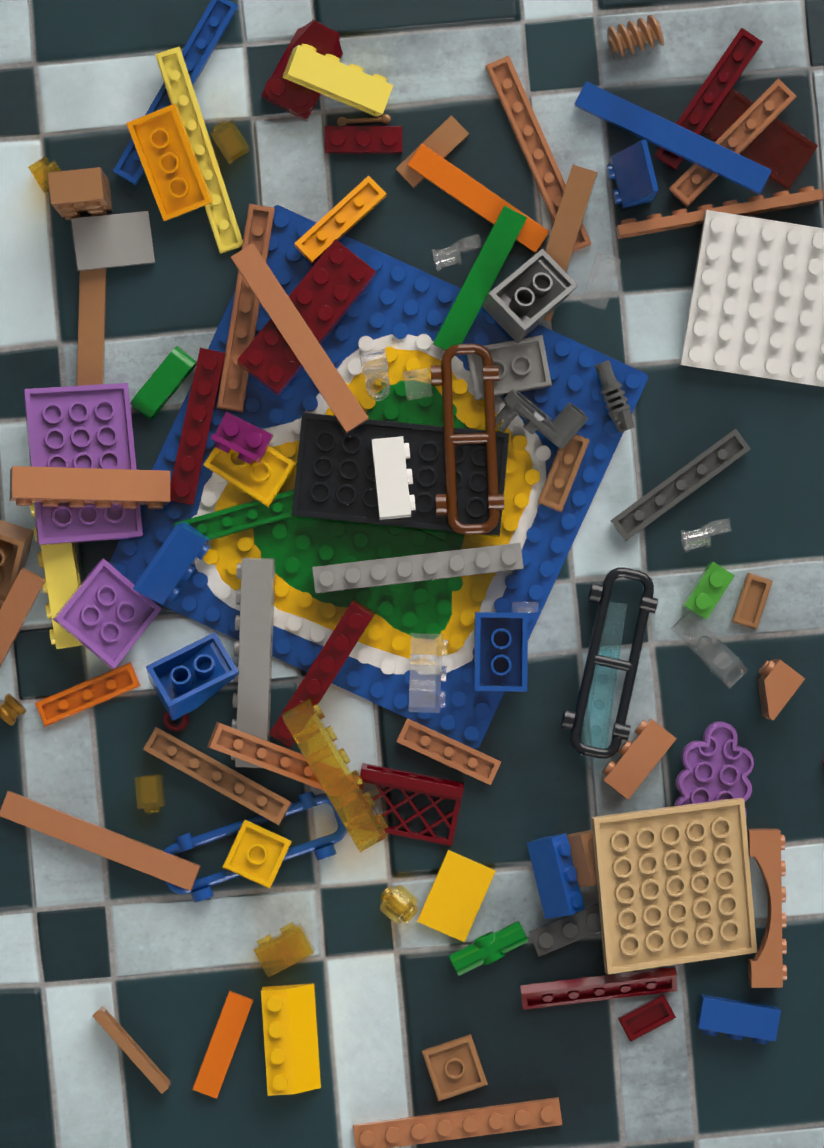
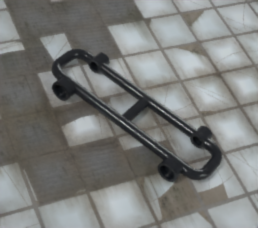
[561,567,658,759]

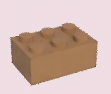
[48,167,113,220]

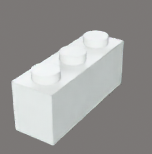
[372,436,416,520]

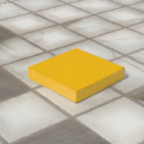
[223,819,292,889]

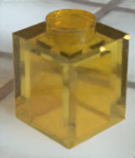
[210,120,250,164]
[135,774,166,813]

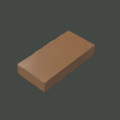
[731,573,773,630]

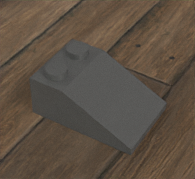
[482,249,578,343]

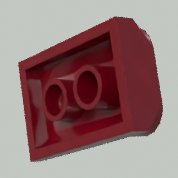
[261,20,343,122]

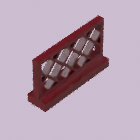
[350,763,464,846]

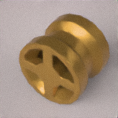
[0,693,27,726]

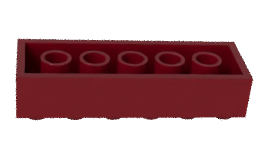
[237,239,376,397]

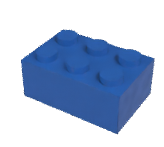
[474,612,528,692]

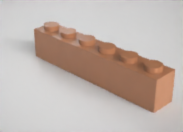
[10,466,170,510]

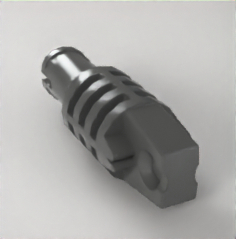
[594,360,635,433]

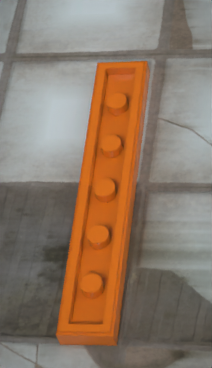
[407,144,550,254]

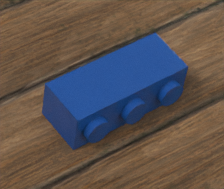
[527,833,584,919]
[696,994,781,1044]

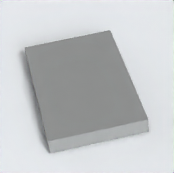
[70,211,155,271]
[467,335,552,401]

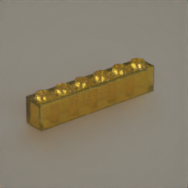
[282,699,388,852]

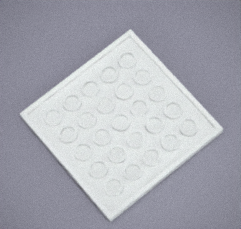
[680,210,824,387]

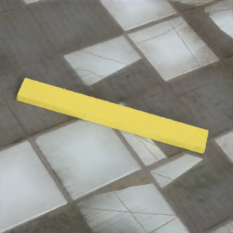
[155,46,243,254]

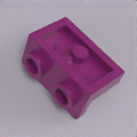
[210,412,274,464]

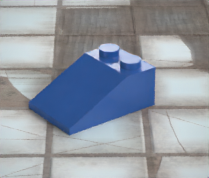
[606,139,659,211]
[146,632,239,721]

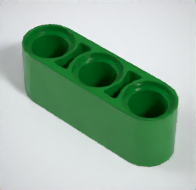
[130,346,197,420]

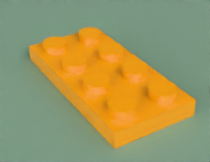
[126,104,213,221]

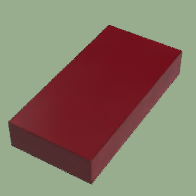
[618,994,676,1042]

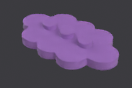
[674,721,754,817]

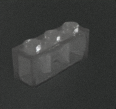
[409,633,447,713]

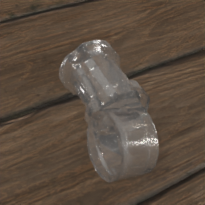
[431,234,483,272]
[680,518,732,553]

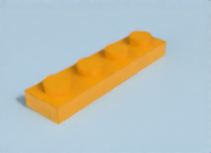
[294,176,387,264]

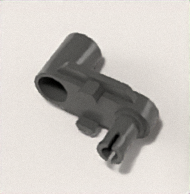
[495,389,588,449]

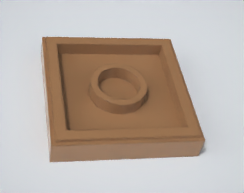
[422,1034,488,1101]

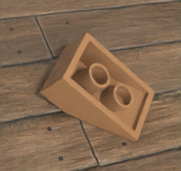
[0,520,34,607]

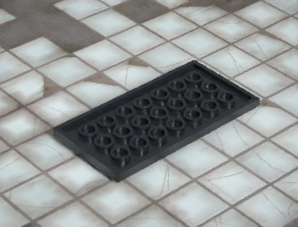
[292,413,509,537]

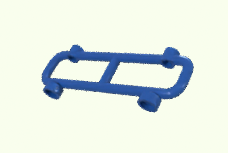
[164,791,348,903]

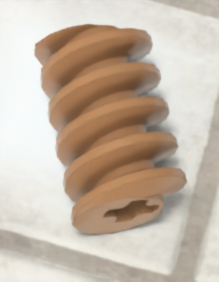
[607,15,664,60]

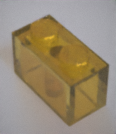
[254,922,315,978]

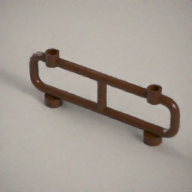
[431,344,504,535]

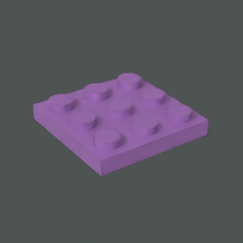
[53,559,162,669]

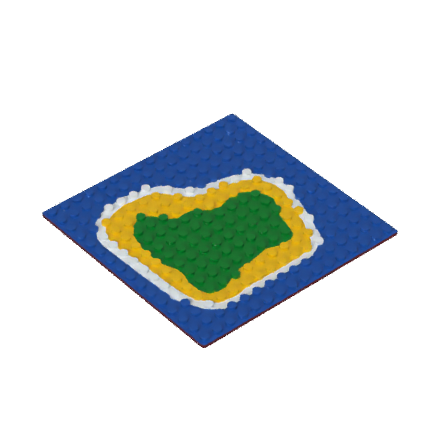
[109,205,648,749]

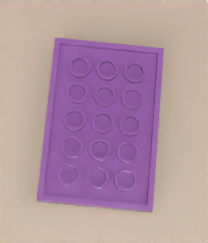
[23,383,143,545]

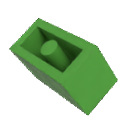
[682,562,735,620]

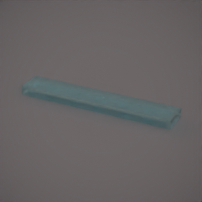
[579,602,627,755]

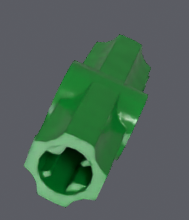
[449,921,529,976]

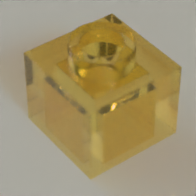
[28,156,61,193]

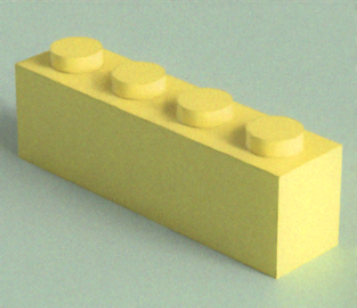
[282,44,393,117]

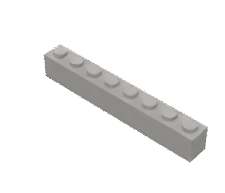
[312,543,524,593]
[231,557,275,768]

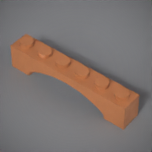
[747,828,787,988]

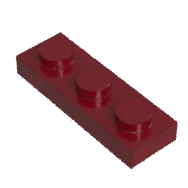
[325,126,402,154]

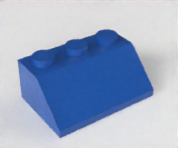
[132,522,210,605]

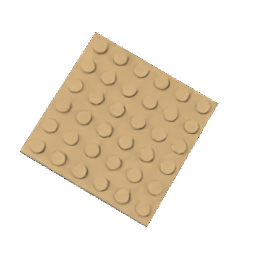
[591,797,757,974]

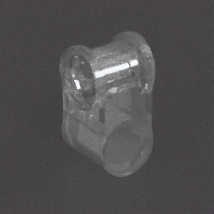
[359,349,390,401]

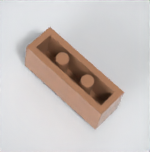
[602,719,677,800]

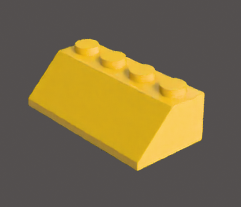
[261,983,321,1096]

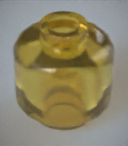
[380,885,419,924]

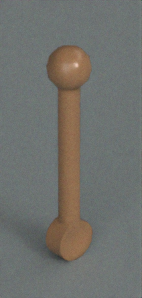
[337,114,391,126]

